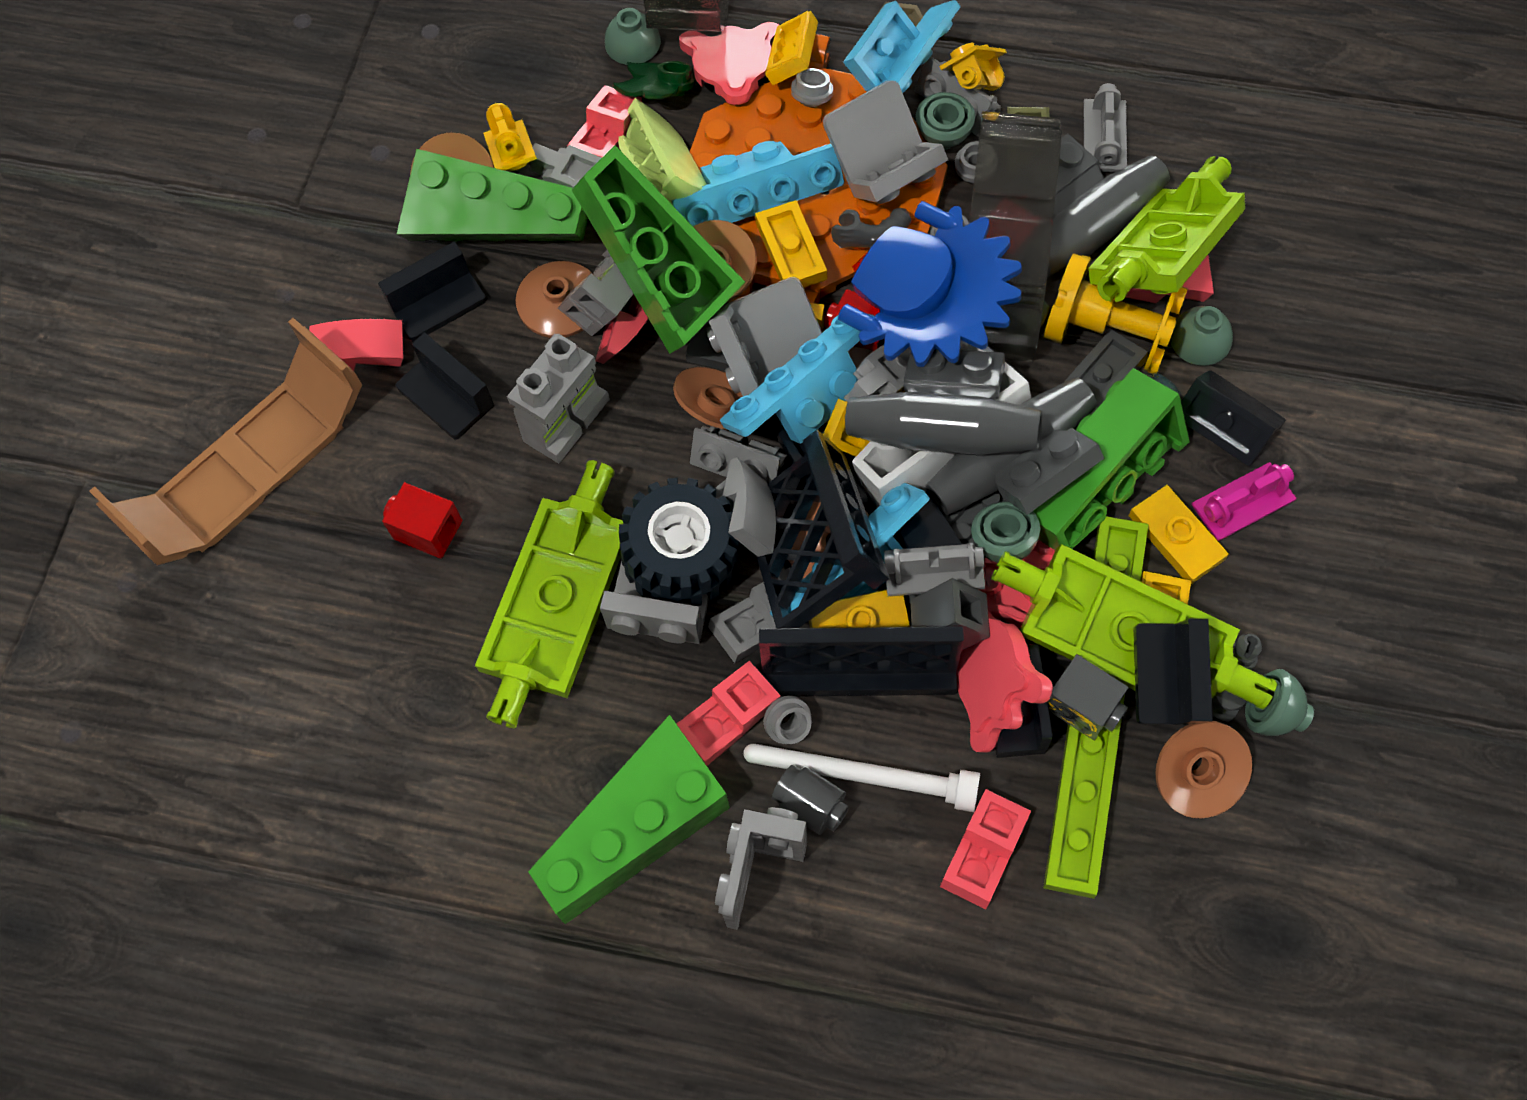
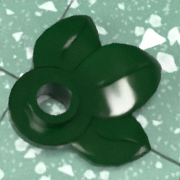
[613,61,695,100]

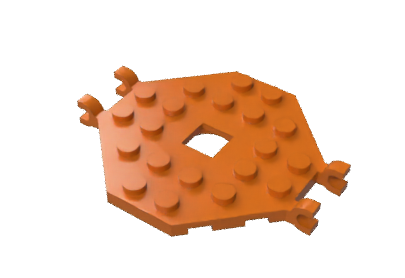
[690,34,948,304]

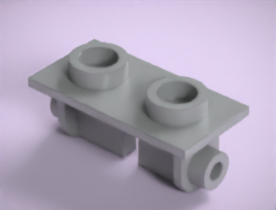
[914,56,1001,136]
[1083,83,1127,172]
[690,425,788,484]
[884,543,985,597]

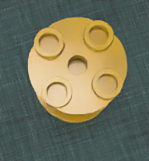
[1044,254,1188,375]

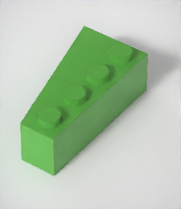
[572,145,745,354]
[397,149,588,241]
[1033,368,1190,550]
[528,715,730,924]

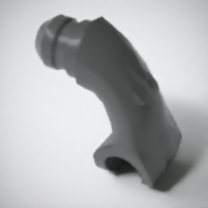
[831,208,911,248]
[1212,634,1262,722]

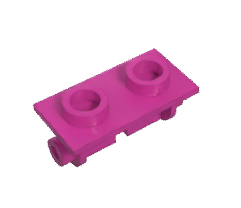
[1191,462,1297,541]

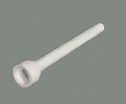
[743,744,980,812]

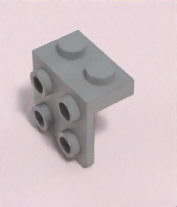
[823,80,948,204]
[706,277,823,396]
[600,561,709,644]
[715,807,807,930]

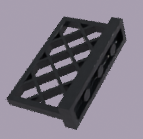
[757,429,890,629]
[759,626,964,697]

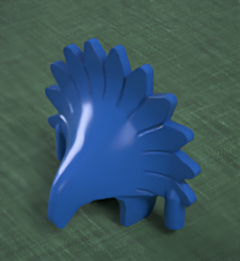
[838,201,1022,367]

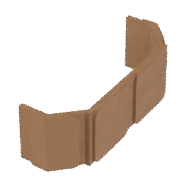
[89,318,362,565]

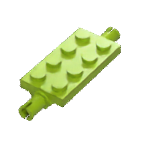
[1088,156,1245,302]
[475,460,623,729]
[991,544,1277,710]

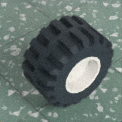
[619,477,739,606]

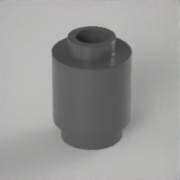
[771,765,849,835]

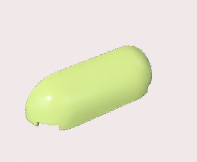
[618,98,706,204]

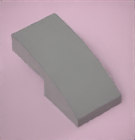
[723,457,776,557]
[708,567,791,663]

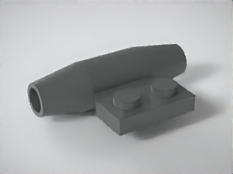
[1005,134,1170,278]
[845,349,1042,455]
[925,377,1104,515]

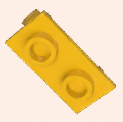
[939,42,1007,91]
[483,103,537,171]

